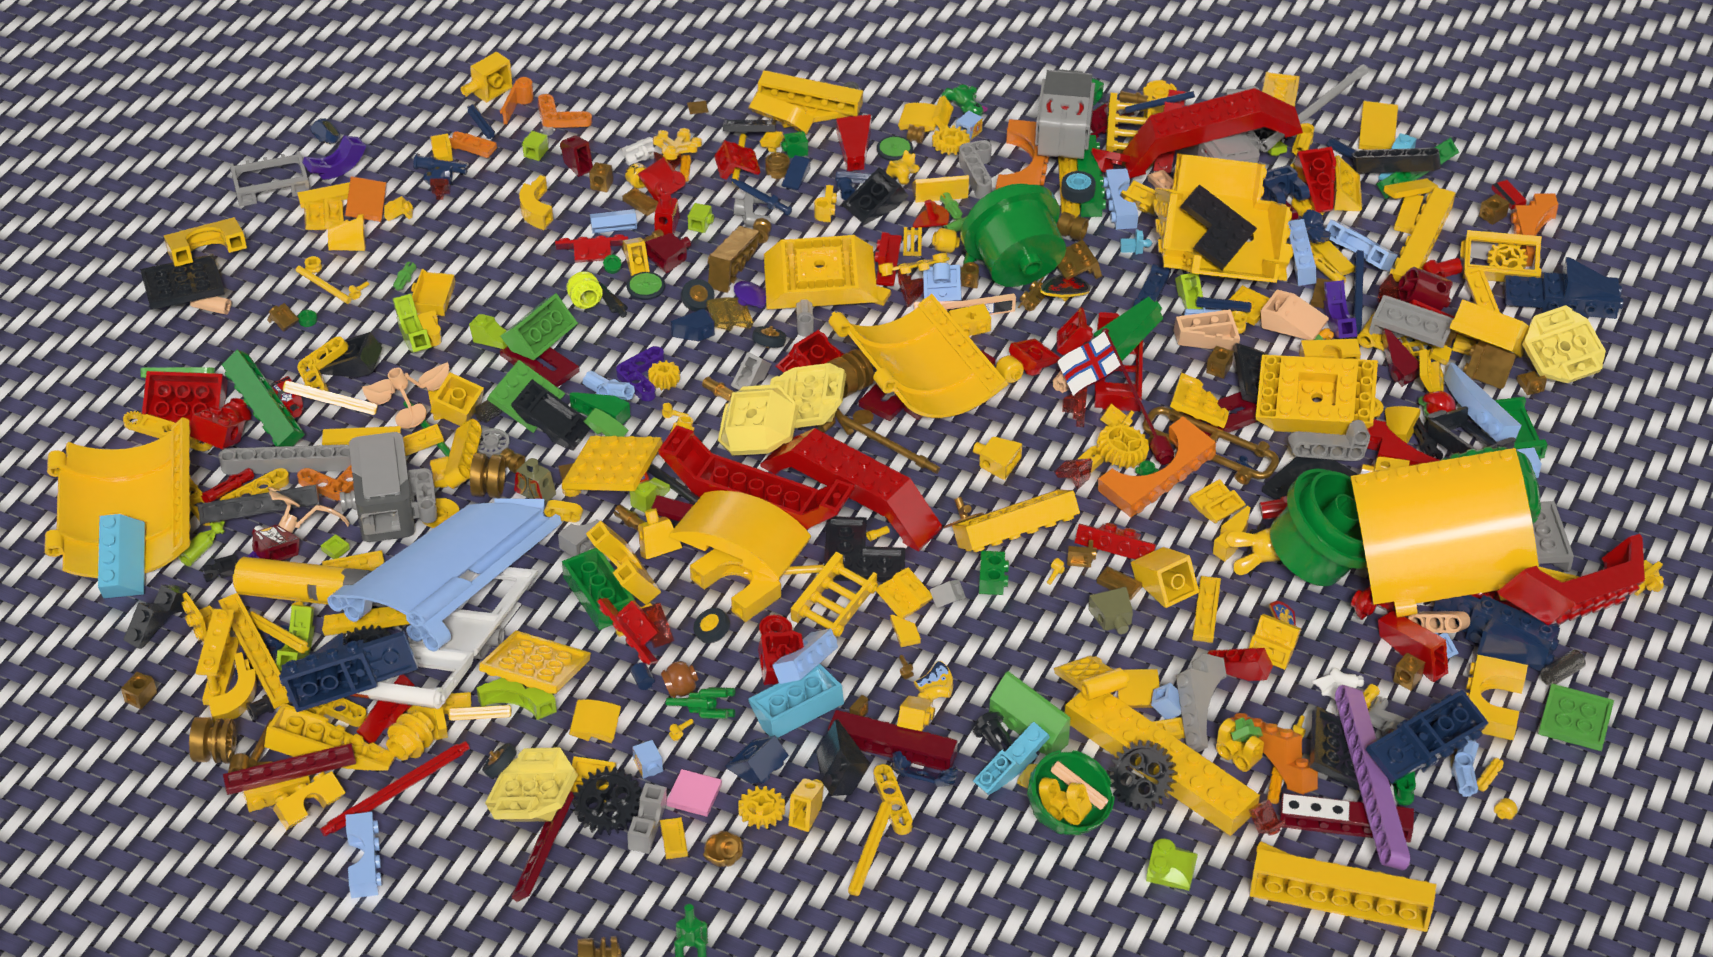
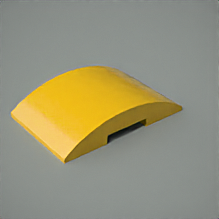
[669,491,811,581]

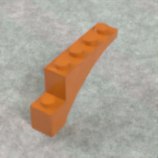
[1511,193,1558,267]
[1230,713,1318,794]

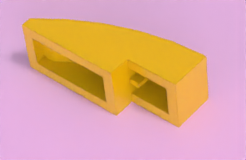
[1213,505,1250,562]

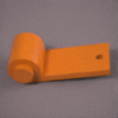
[500,77,534,124]

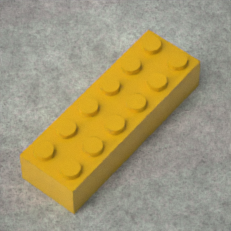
[952,489,1080,552]

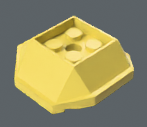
[1522,305,1606,383]
[770,363,846,428]
[718,384,798,456]
[485,748,578,822]

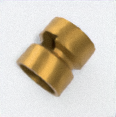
[1057,212,1089,241]

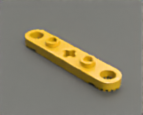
[123,411,213,451]

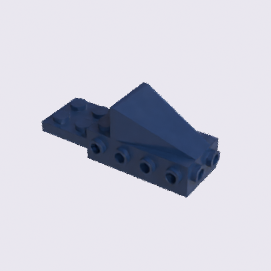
[1504,257,1623,319]
[1433,595,1561,672]
[279,631,418,712]
[1365,689,1489,784]

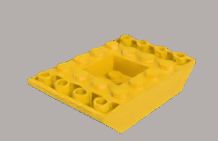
[764,235,878,309]
[1256,355,1378,435]

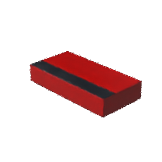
[1491,180,1527,210]

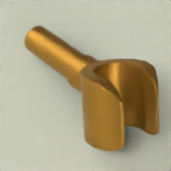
[899,655,914,680]

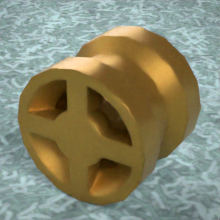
[907,124,925,144]

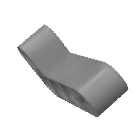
[959,140,992,199]
[1288,420,1370,461]

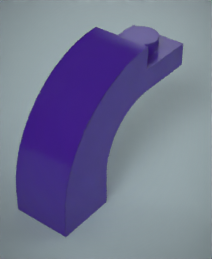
[302,135,366,180]
[1324,280,1357,338]

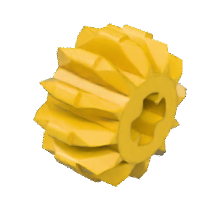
[648,360,680,391]

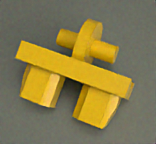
[1634,560,1664,596]

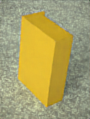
[411,269,455,316]

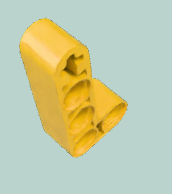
[748,92,815,135]

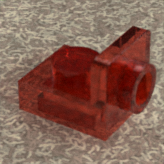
[1249,800,1286,836]

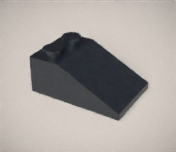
[842,167,909,225]
[319,332,383,378]
[817,720,870,796]

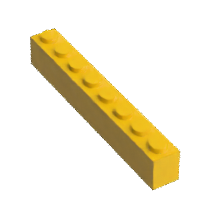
[1389,187,1456,289]

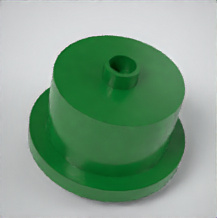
[960,183,1066,287]
[1270,469,1367,586]

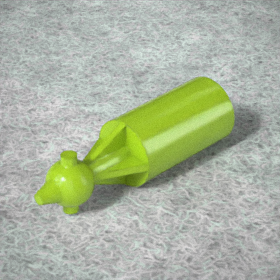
[178,521,225,566]

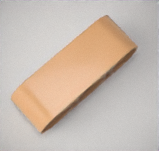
[1408,611,1470,633]

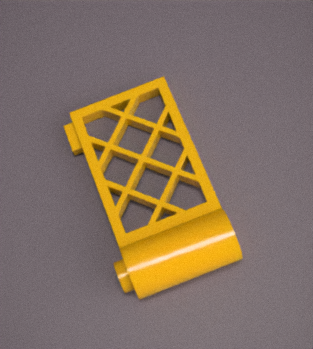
[1357,311,1432,362]
[1054,655,1129,701]

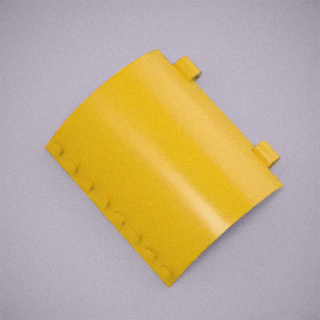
[829,294,1009,418]
[45,417,191,578]
[1351,448,1539,618]

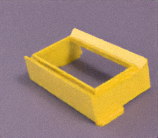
[1460,230,1542,282]

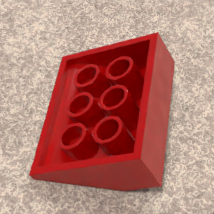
[142,371,228,427]

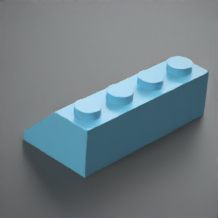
[98,514,145,598]
[748,663,844,738]

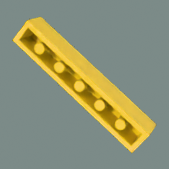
[758,70,863,116]

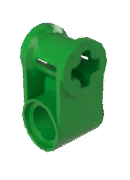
[1392,771,1416,806]

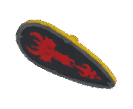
[1040,274,1091,301]

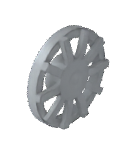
[477,428,510,458]

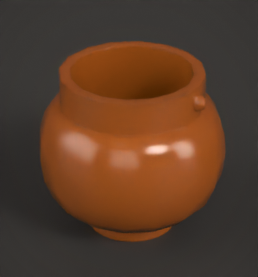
[661,661,699,698]

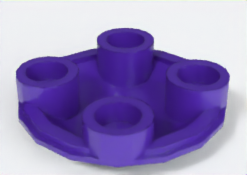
[734,281,766,308]

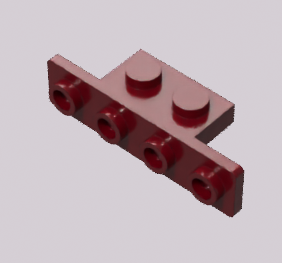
[1090,101,1135,139]

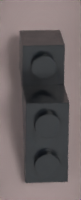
[123,584,191,649]

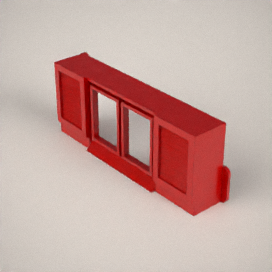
[1095,312,1143,412]

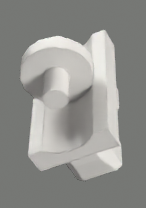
[622,137,656,165]

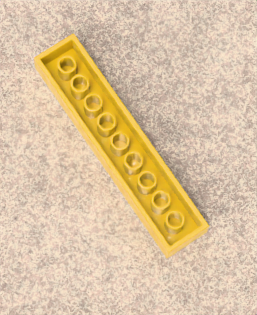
[1065,692,1260,836]

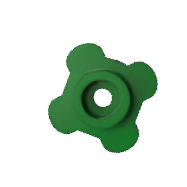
[1135,461,1159,476]

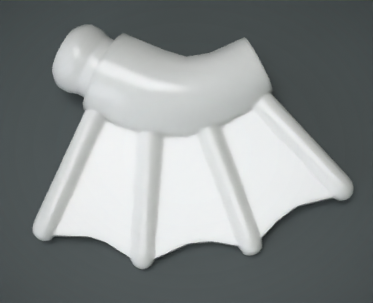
[1312,668,1364,700]

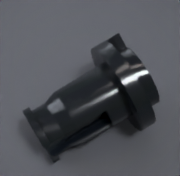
[973,711,1014,753]

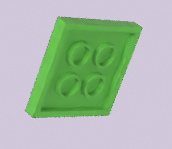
[487,360,565,433]
[1538,684,1614,751]

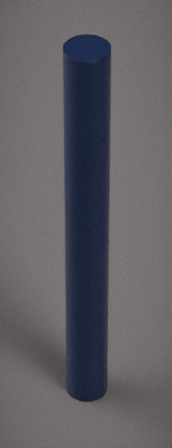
[1125,91,1195,114]

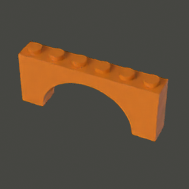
[996,119,1049,189]
[1098,417,1216,517]

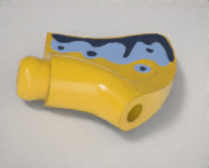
[914,661,953,700]

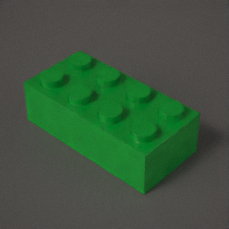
[562,548,635,630]

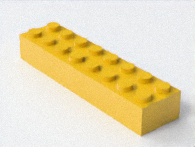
[1250,849,1437,932]

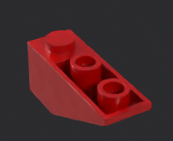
[1208,648,1273,681]

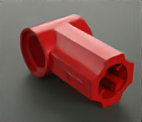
[1423,258,1463,278]
[1260,496,1288,520]

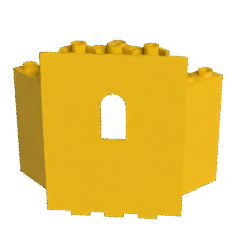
[1153,153,1293,283]

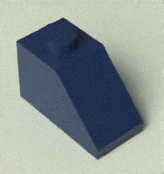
[671,309,715,342]

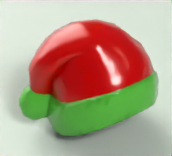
[1418,391,1456,420]

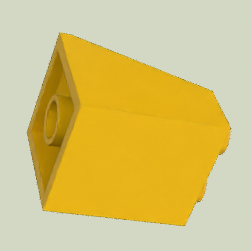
[1131,547,1199,608]

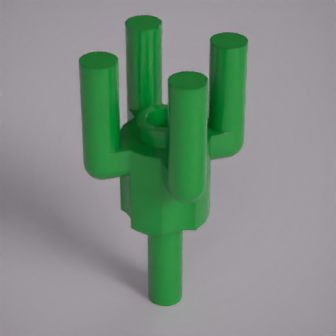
[666,687,735,719]
[674,904,708,957]

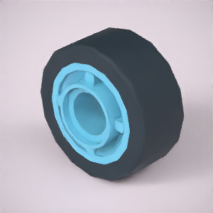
[1061,171,1096,203]

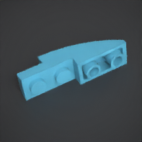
[973,722,1050,795]

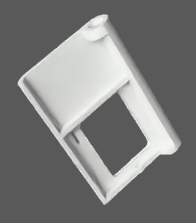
[408,567,538,656]

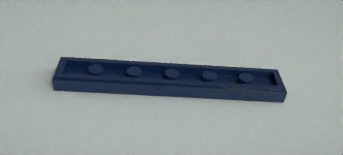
[1353,250,1364,338]

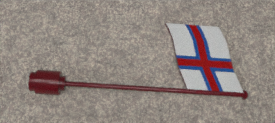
[1057,328,1174,465]

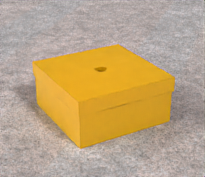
[1450,299,1529,358]

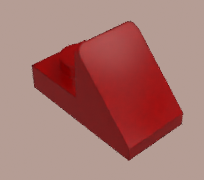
[1092,148,1131,173]

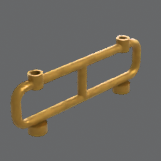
[1143,407,1279,485]

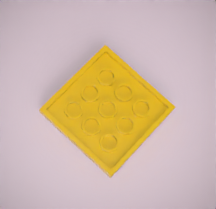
[562,435,663,491]
[479,630,591,694]

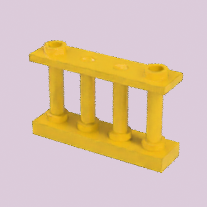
[1106,92,1155,152]
[791,552,878,637]
[196,609,241,705]

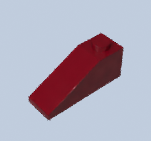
[1381,328,1420,387]

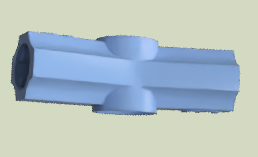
[583,370,635,400]
[1451,740,1479,796]

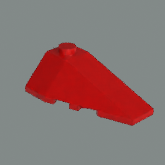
[1294,147,1336,213]

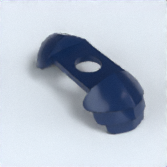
[1302,209,1331,244]
[891,751,958,787]

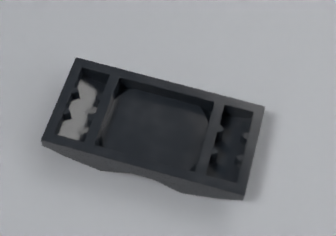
[511,379,591,451]

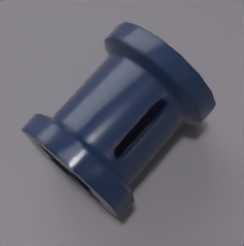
[836,177,856,200]

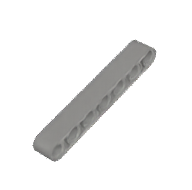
[219,445,351,475]

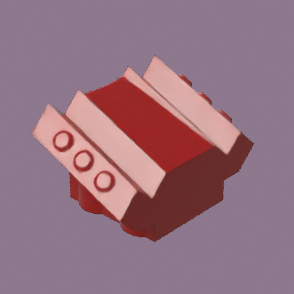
[776,329,844,373]

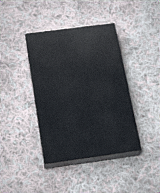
[723,120,776,132]

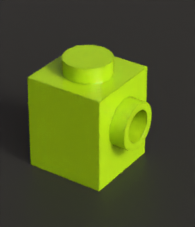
[522,131,549,161]
[688,203,714,233]

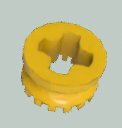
[304,256,322,274]

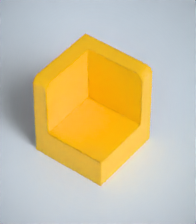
[430,133,453,161]

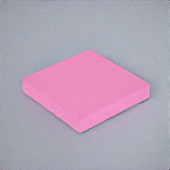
[666,769,722,817]

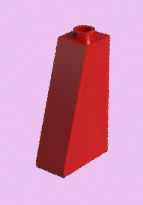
[836,114,871,171]
[1378,611,1449,682]

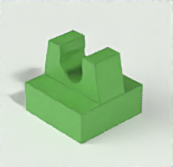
[1231,718,1263,743]

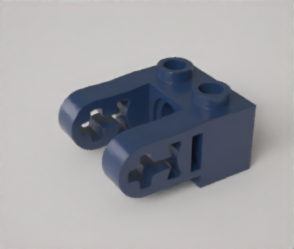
[1262,165,1310,204]

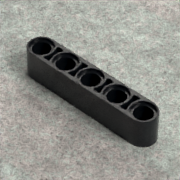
[1353,148,1441,173]

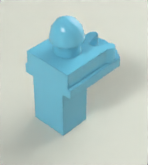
[1120,229,1153,254]

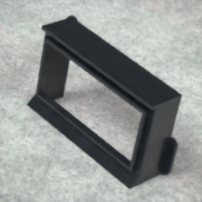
[1428,406,1516,454]

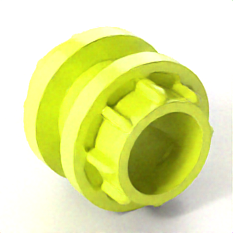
[566,272,602,309]

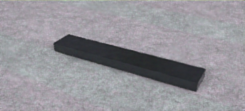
[197,485,320,524]

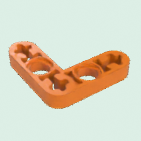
[538,94,592,128]
[297,465,354,501]

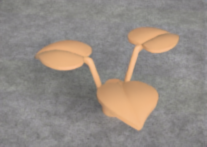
[362,362,449,429]
[268,487,349,533]

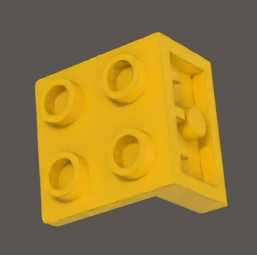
[182,592,213,643]

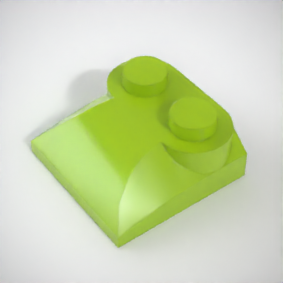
[1146,839,1198,891]

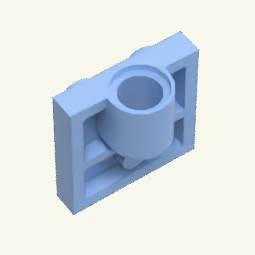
[923,263,962,301]

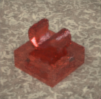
[430,179,451,200]

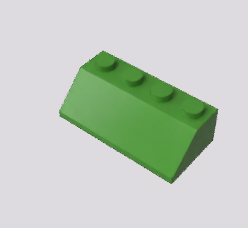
[501,293,578,360]
[989,671,1071,755]

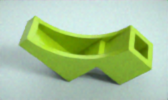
[477,678,557,720]

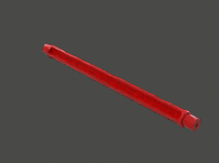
[320,741,470,836]

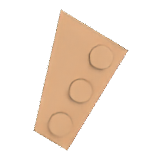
[1174,309,1240,351]

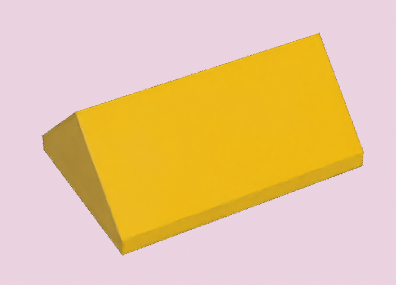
[1334,155,1362,211]
[912,175,969,203]

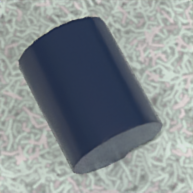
[630,662,655,690]

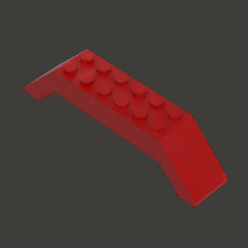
[1123,88,1303,178]
[658,425,855,530]
[760,428,942,552]
[1497,534,1645,625]

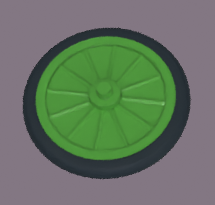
[876,136,913,161]
[626,272,665,299]

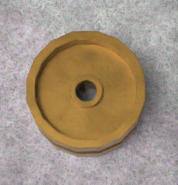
[470,453,506,498]

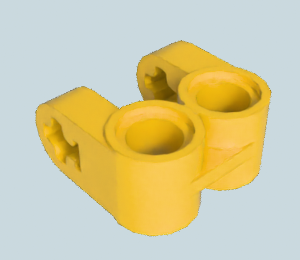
[1216,718,1264,772]
[1039,777,1092,825]

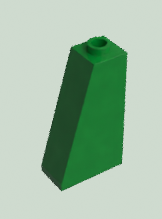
[1093,296,1163,361]

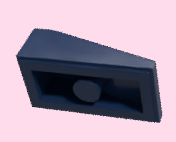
[782,155,810,190]

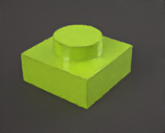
[1267,141,1287,156]
[321,534,350,559]

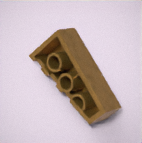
[708,226,759,293]

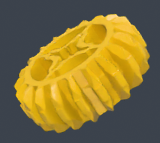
[1096,422,1149,469]

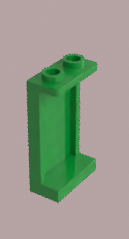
[1495,397,1548,459]

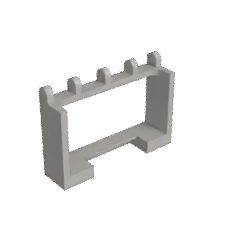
[230,151,310,207]

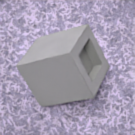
[930,579,966,608]

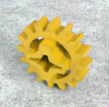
[932,125,970,156]
[1487,243,1528,269]
[738,786,785,829]

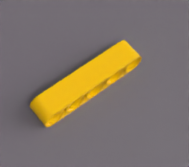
[444,418,482,489]

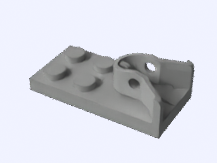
[1369,295,1454,348]
[1533,501,1574,572]

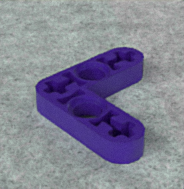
[616,346,664,401]

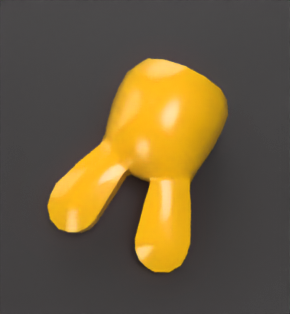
[1226,528,1280,575]

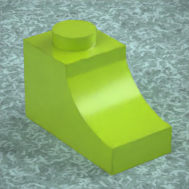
[1175,273,1203,309]
[469,314,507,349]
[630,477,670,513]

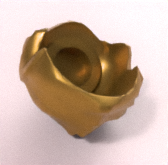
[703,831,743,867]

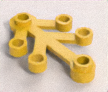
[653,128,702,160]
[878,253,950,276]

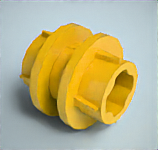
[386,711,435,761]

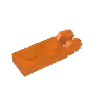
[449,131,497,158]

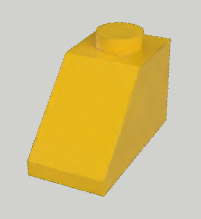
[623,237,650,276]

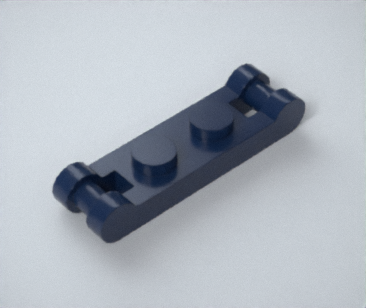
[1133,263,1171,307]

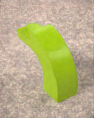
[392,294,431,352]
[276,604,314,672]

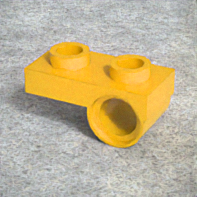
[814,185,837,222]

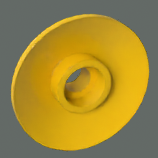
[423,498,459,528]

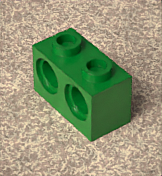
[979,551,1009,595]

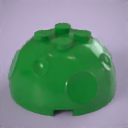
[1027,750,1114,836]

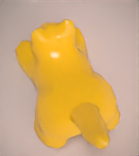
[886,150,920,185]

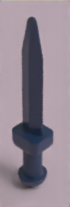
[731,179,792,215]

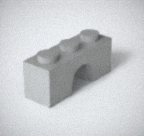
[628,783,667,854]

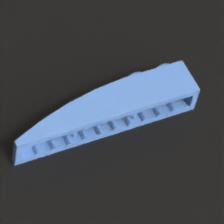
[1444,363,1522,442]

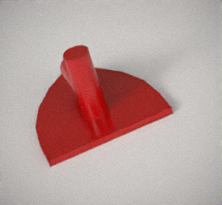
[913,200,950,228]

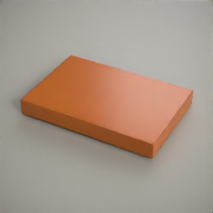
[345,176,386,222]

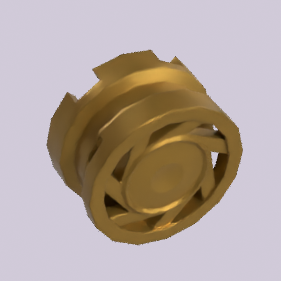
[765,152,790,179]

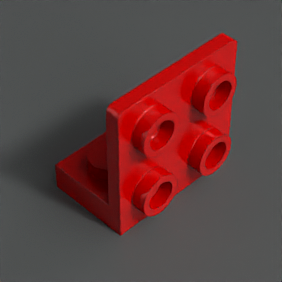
[714,140,761,180]

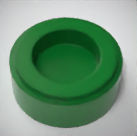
[603,255,622,274]
[298,310,317,327]

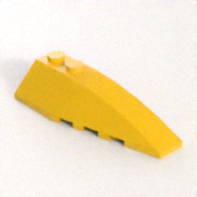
[264,703,396,771]

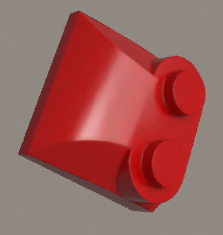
[637,157,686,202]
[1057,307,1093,355]
[1009,339,1061,376]

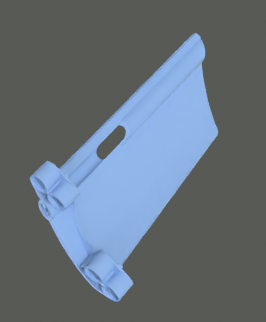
[328,503,562,652]

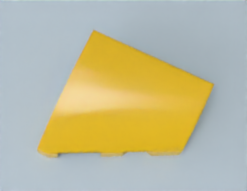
[328,214,366,251]
[1385,406,1421,444]

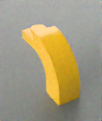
[519,175,553,230]
[208,652,257,724]

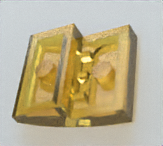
[706,297,754,331]

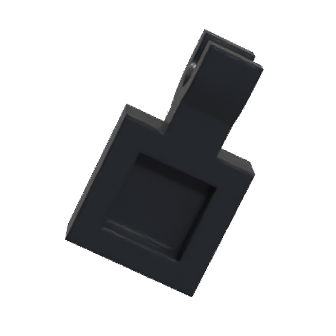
[202,554,238,582]

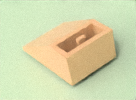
[1261,290,1329,340]

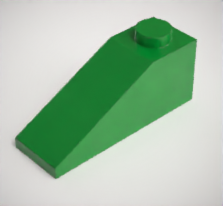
[569,392,631,425]

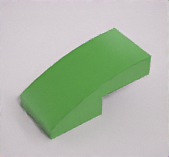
[584,408,629,437]

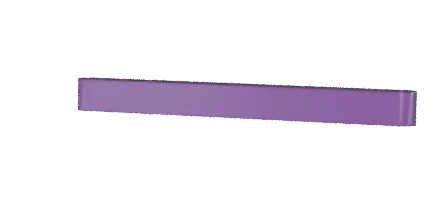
[1335,685,1410,870]

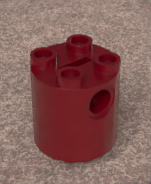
[1398,267,1453,311]

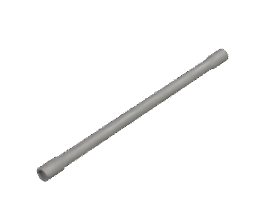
[1260,64,1368,152]

